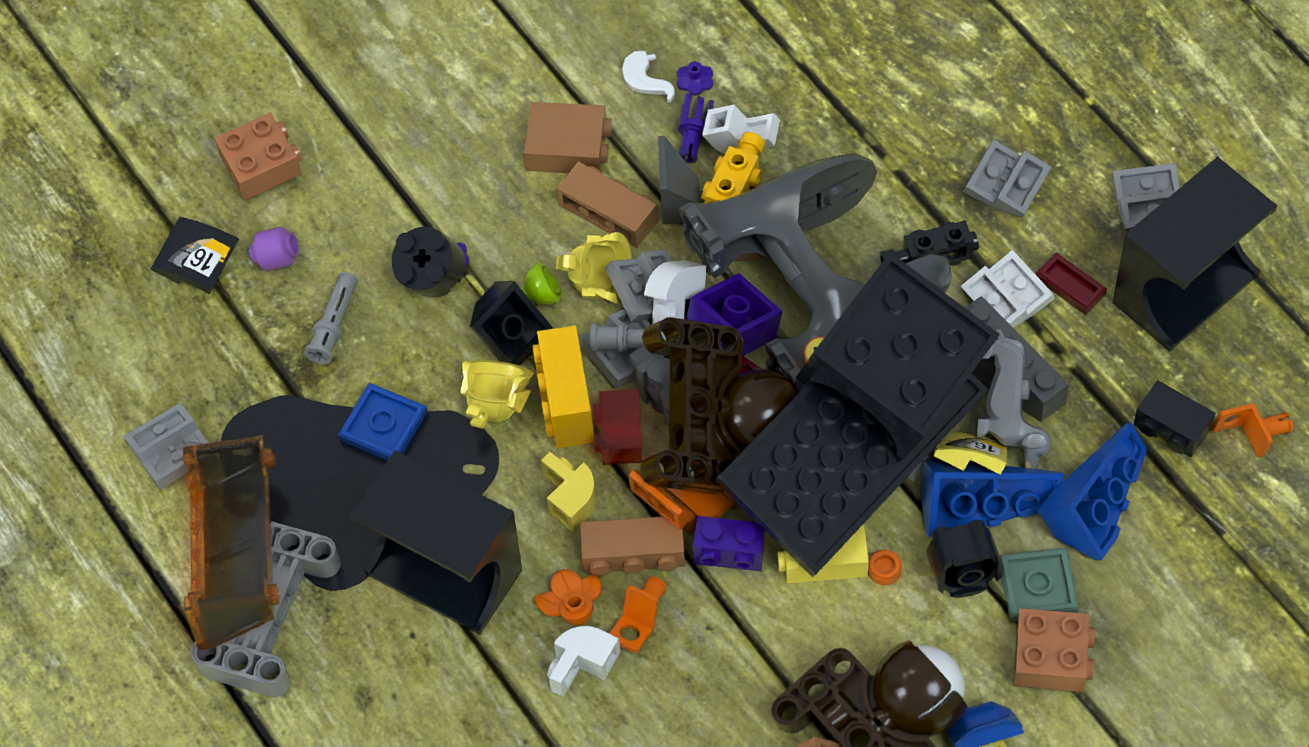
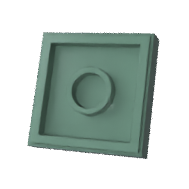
[1000,547,1079,622]

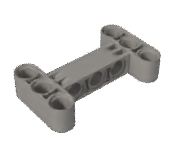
[191,519,341,697]

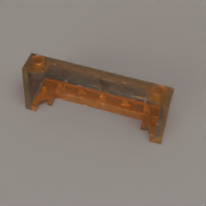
[183,435,280,650]

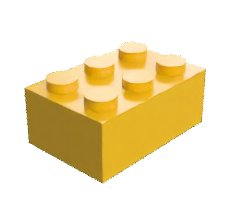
[532,325,595,449]

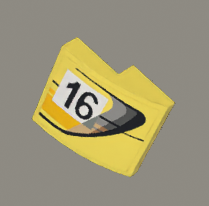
[933,432,1007,475]

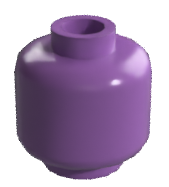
[249,227,299,271]

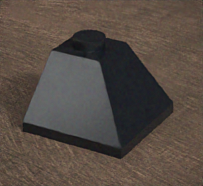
[470,281,553,365]

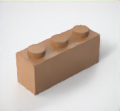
[557,161,658,248]
[580,517,685,576]

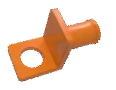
[1211,403,1293,458]
[609,576,667,653]

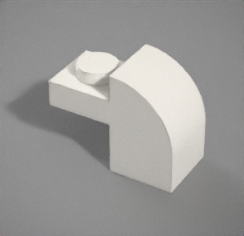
[702,105,780,154]
[644,260,707,324]
[547,626,621,697]

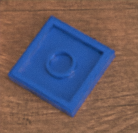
[338,383,428,461]

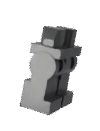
[629,345,695,427]

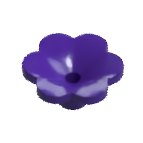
[677,61,713,96]

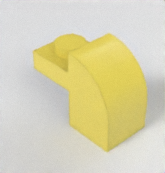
[541,452,596,533]

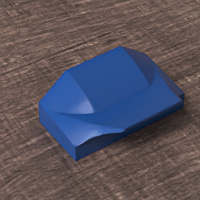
[945,701,1024,747]

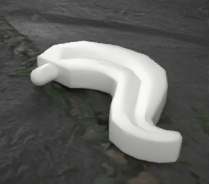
[622,51,675,103]

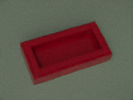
[1036,252,1107,315]

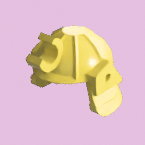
[556,232,632,304]
[460,360,534,429]

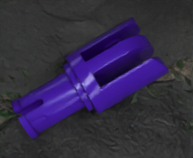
[678,93,714,164]

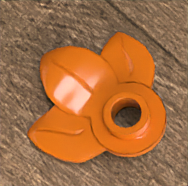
[535,569,602,625]

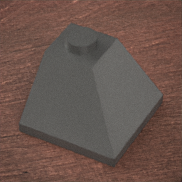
[658,136,705,224]

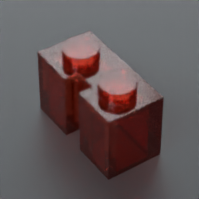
[593,389,643,465]

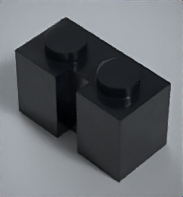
[1133,380,1216,458]

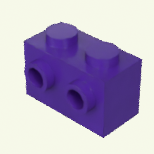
[693,516,765,571]

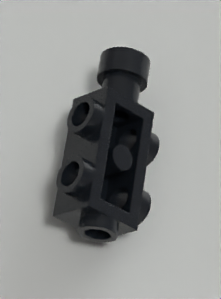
[880,220,979,266]

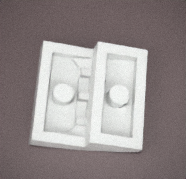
[961,250,1055,328]

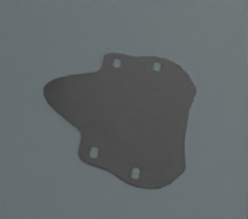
[220,395,499,591]

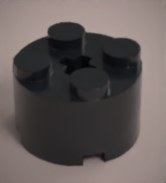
[392,227,466,298]
[926,520,1004,598]

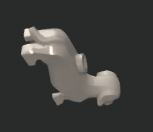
[977,329,1051,469]

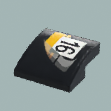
[150,217,239,294]

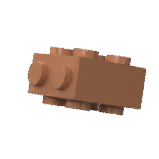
[214,112,302,201]
[1014,608,1095,692]

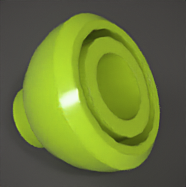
[520,263,562,306]

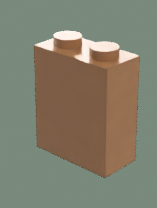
[524,102,612,173]

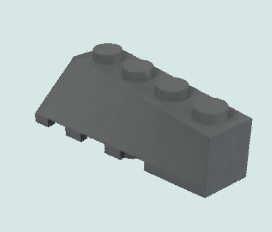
[965,296,1069,422]

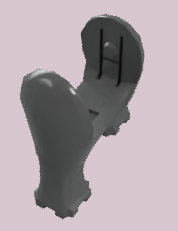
[679,153,952,394]

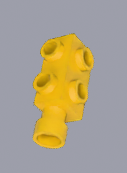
[702,132,766,203]

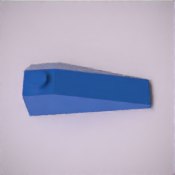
[1038,423,1147,561]
[920,460,1064,537]

